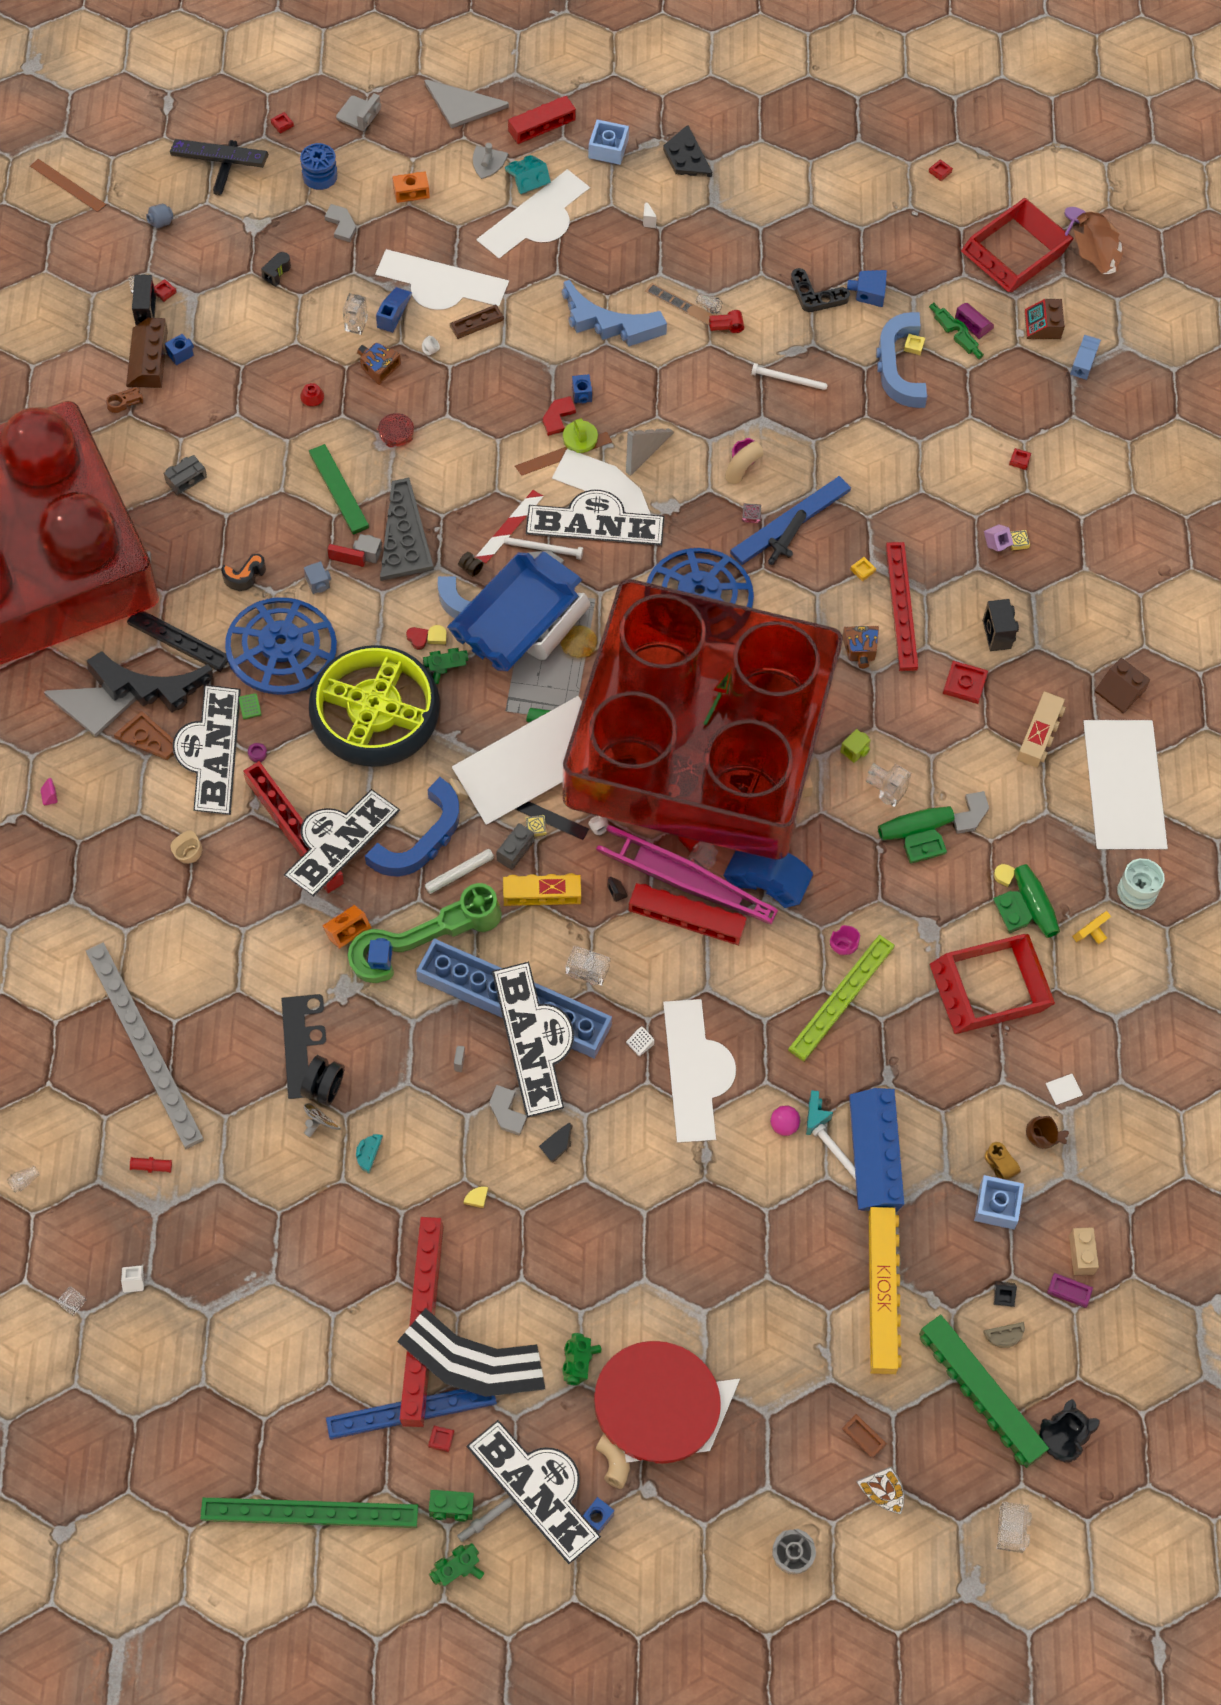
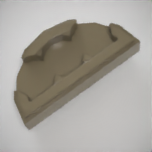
[983,1322,1025,1348]

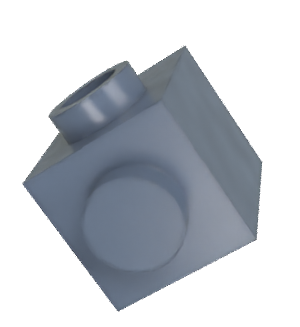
[304,561,331,594]

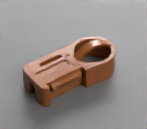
[106,387,143,413]

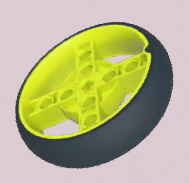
[309,645,440,767]

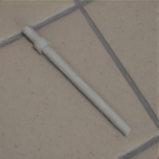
[457,1497,515,1542]

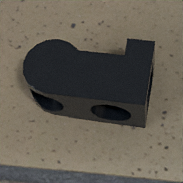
[261,252,291,287]

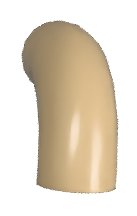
[725,441,763,484]
[596,1434,630,1489]

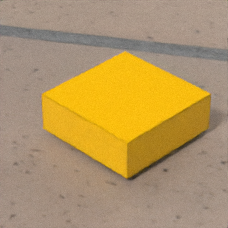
[850,557,876,581]

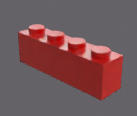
[508,96,576,144]

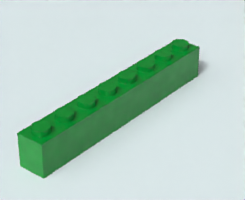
[919,1314,1049,1468]

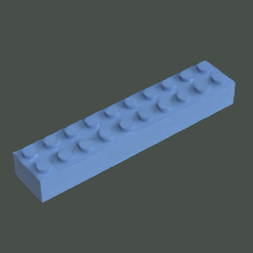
[416,939,612,1059]

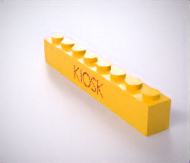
[868,1207,902,1374]

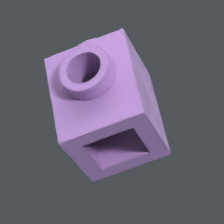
[983,525,1013,551]

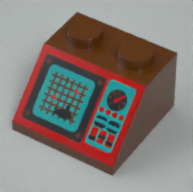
[1024,299,1065,339]

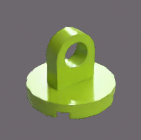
[563,418,598,453]

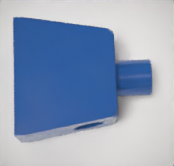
[847,270,887,307]

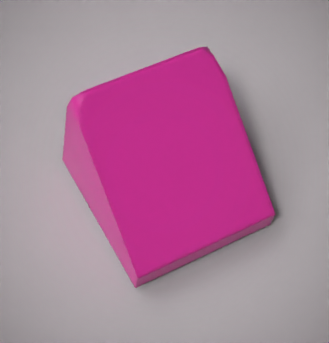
[41,778,58,805]

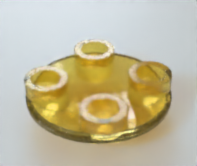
[561,625,597,658]

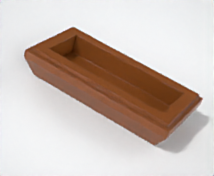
[842,1414,887,1459]

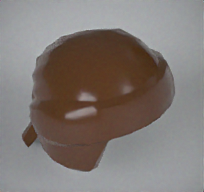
[1026,1116,1069,1149]

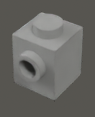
[353,534,382,564]

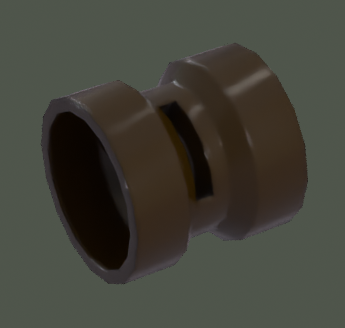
[458,552,484,577]

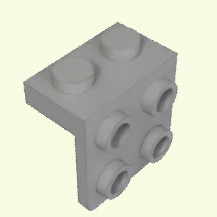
[336,93,381,132]

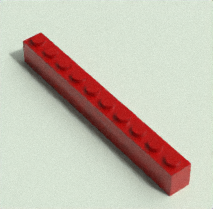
[400,1217,444,1427]

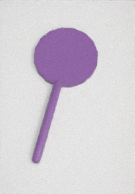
[1064,207,1085,236]

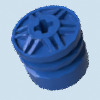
[300,143,338,190]

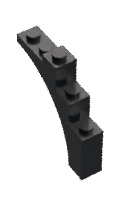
[87,651,213,712]

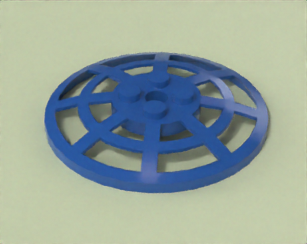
[645,548,754,644]
[225,597,337,695]

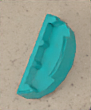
[356,1134,383,1174]

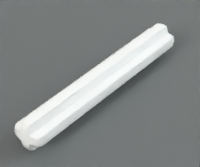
[425,849,494,894]

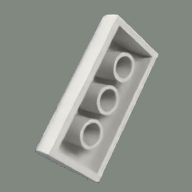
[526,593,590,660]

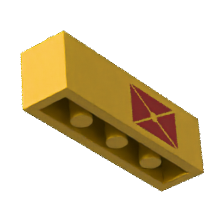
[503,873,581,906]

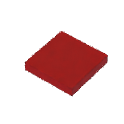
[943,660,988,704]

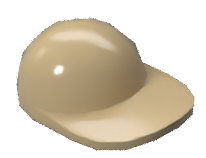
[170,830,203,864]

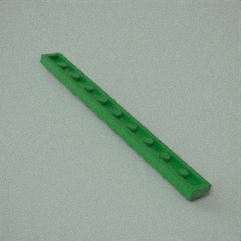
[200,1497,419,1528]

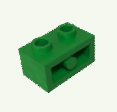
[429,1490,474,1522]

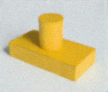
[1072,911,1111,945]

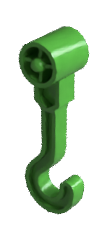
[348,883,502,983]

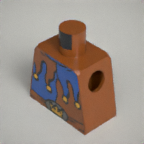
[357,343,401,385]
[842,626,879,669]

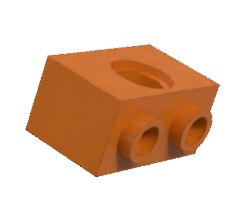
[392,171,430,203]
[322,905,372,949]

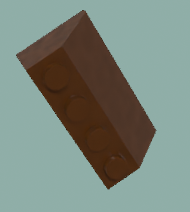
[126,318,168,388]

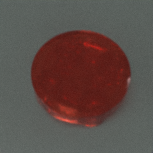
[378,413,414,447]

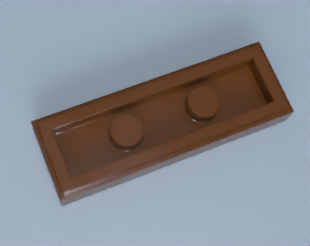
[450,305,504,339]

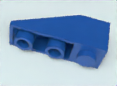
[376,287,412,333]

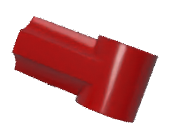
[709,310,745,333]

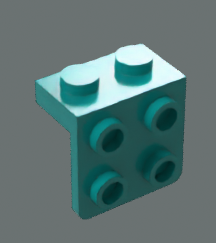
[505,155,551,194]

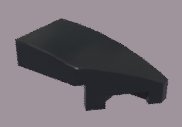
[539,1123,573,1162]

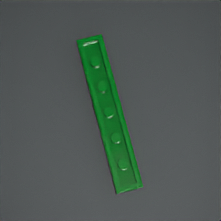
[309,444,369,535]

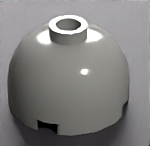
[772,1529,816,1575]

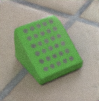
[239,693,262,719]

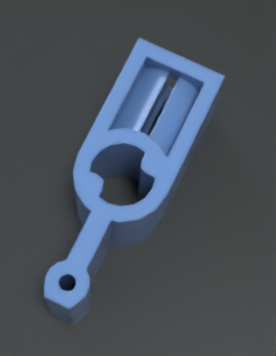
[1070,335,1101,380]

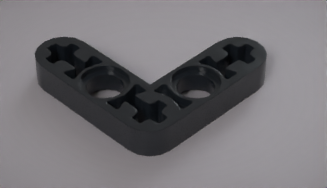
[791,268,850,312]

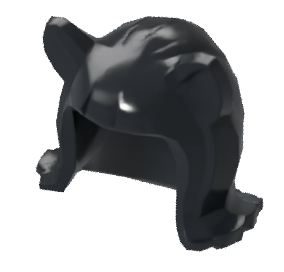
[1039,1399,1100,1462]

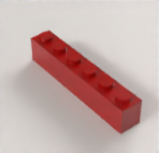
[628,883,747,946]

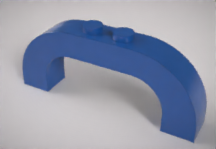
[365,777,460,876]

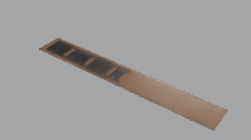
[645,283,729,334]

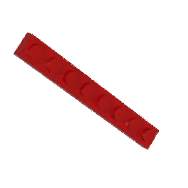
[886,542,918,671]

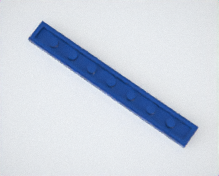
[730,476,851,565]
[326,1389,497,1440]

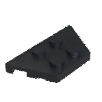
[663,125,713,177]

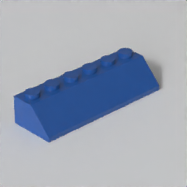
[849,1088,904,1212]

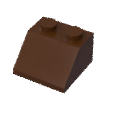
[1094,657,1150,714]

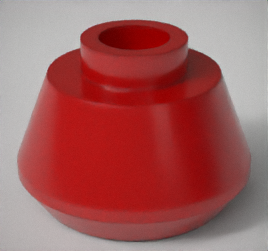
[300,383,324,406]

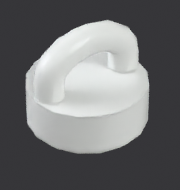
[422,336,440,356]
[588,814,609,835]

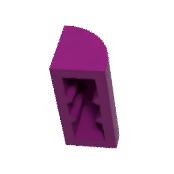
[955,303,994,339]

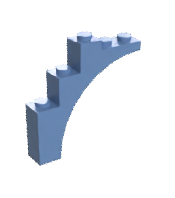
[562,280,667,347]

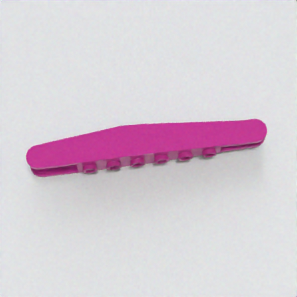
[596,825,778,924]

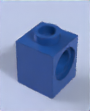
[165,334,194,365]
[572,374,592,404]
[368,938,393,970]
[583,1497,614,1534]

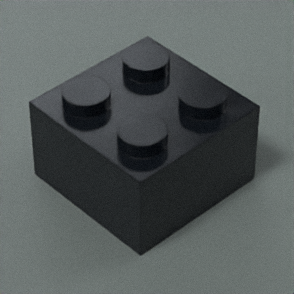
[982,599,1019,651]

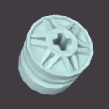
[1117,858,1165,910]

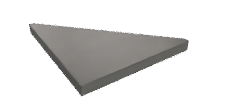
[424,79,509,128]
[626,428,674,476]
[44,687,137,737]

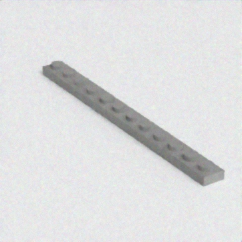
[86,942,204,1150]

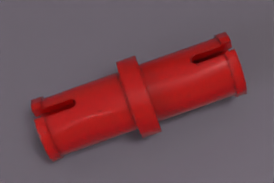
[130,1157,172,1173]

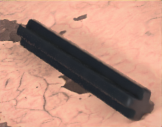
[213,140,238,196]

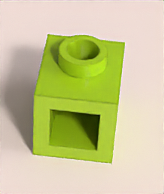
[840,729,871,763]

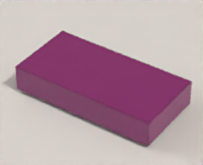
[1047,1273,1093,1308]

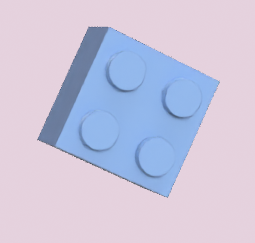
[588,120,629,165]
[974,1175,1024,1229]

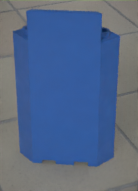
[447,551,582,672]

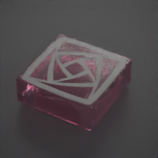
[742,503,761,523]

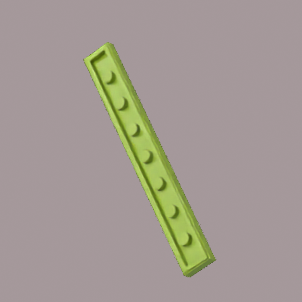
[788,934,895,1062]

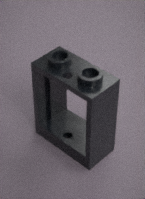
[132,274,156,325]

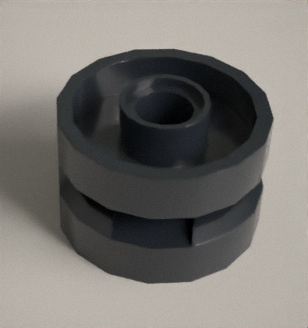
[300,1055,345,1106]

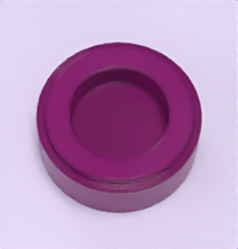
[248,743,267,763]

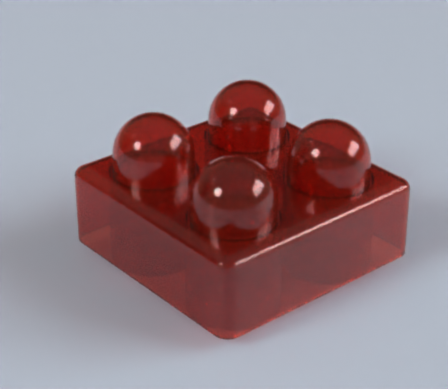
[0,401,159,665]
[562,579,843,860]

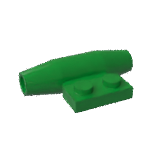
[878,806,955,864]
[993,864,1060,938]

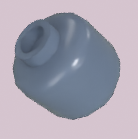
[146,204,173,228]

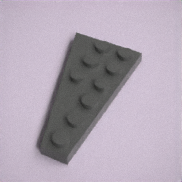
[380,478,434,581]

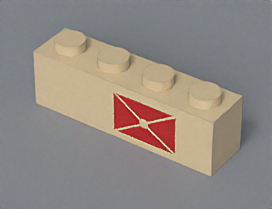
[1017,692,1066,768]

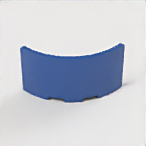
[723,843,813,908]

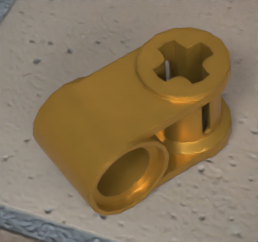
[985,1142,1021,1180]

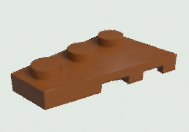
[114,711,174,760]

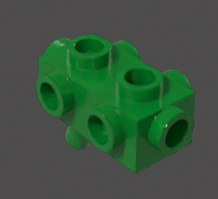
[423,648,468,684]
[562,1333,602,1386]
[429,1543,484,1587]

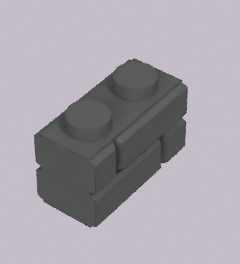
[164,455,207,495]
[496,823,534,870]

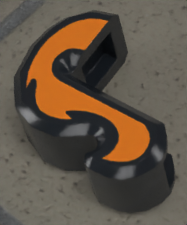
[221,554,266,591]

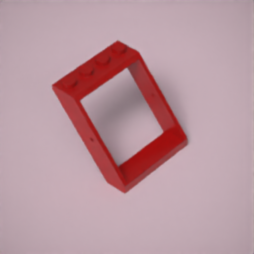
[961,198,1074,293]
[929,934,1055,1034]

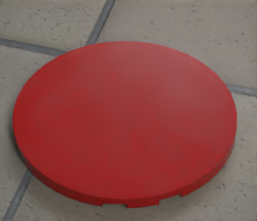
[594,1341,721,1464]

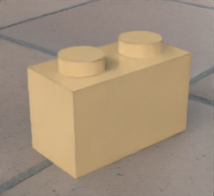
[1069,1228,1099,1275]

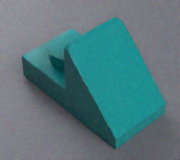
[806,1090,833,1135]

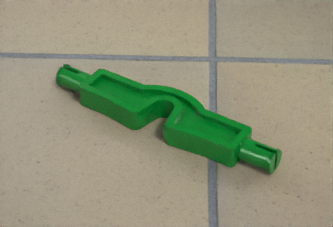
[929,302,984,359]

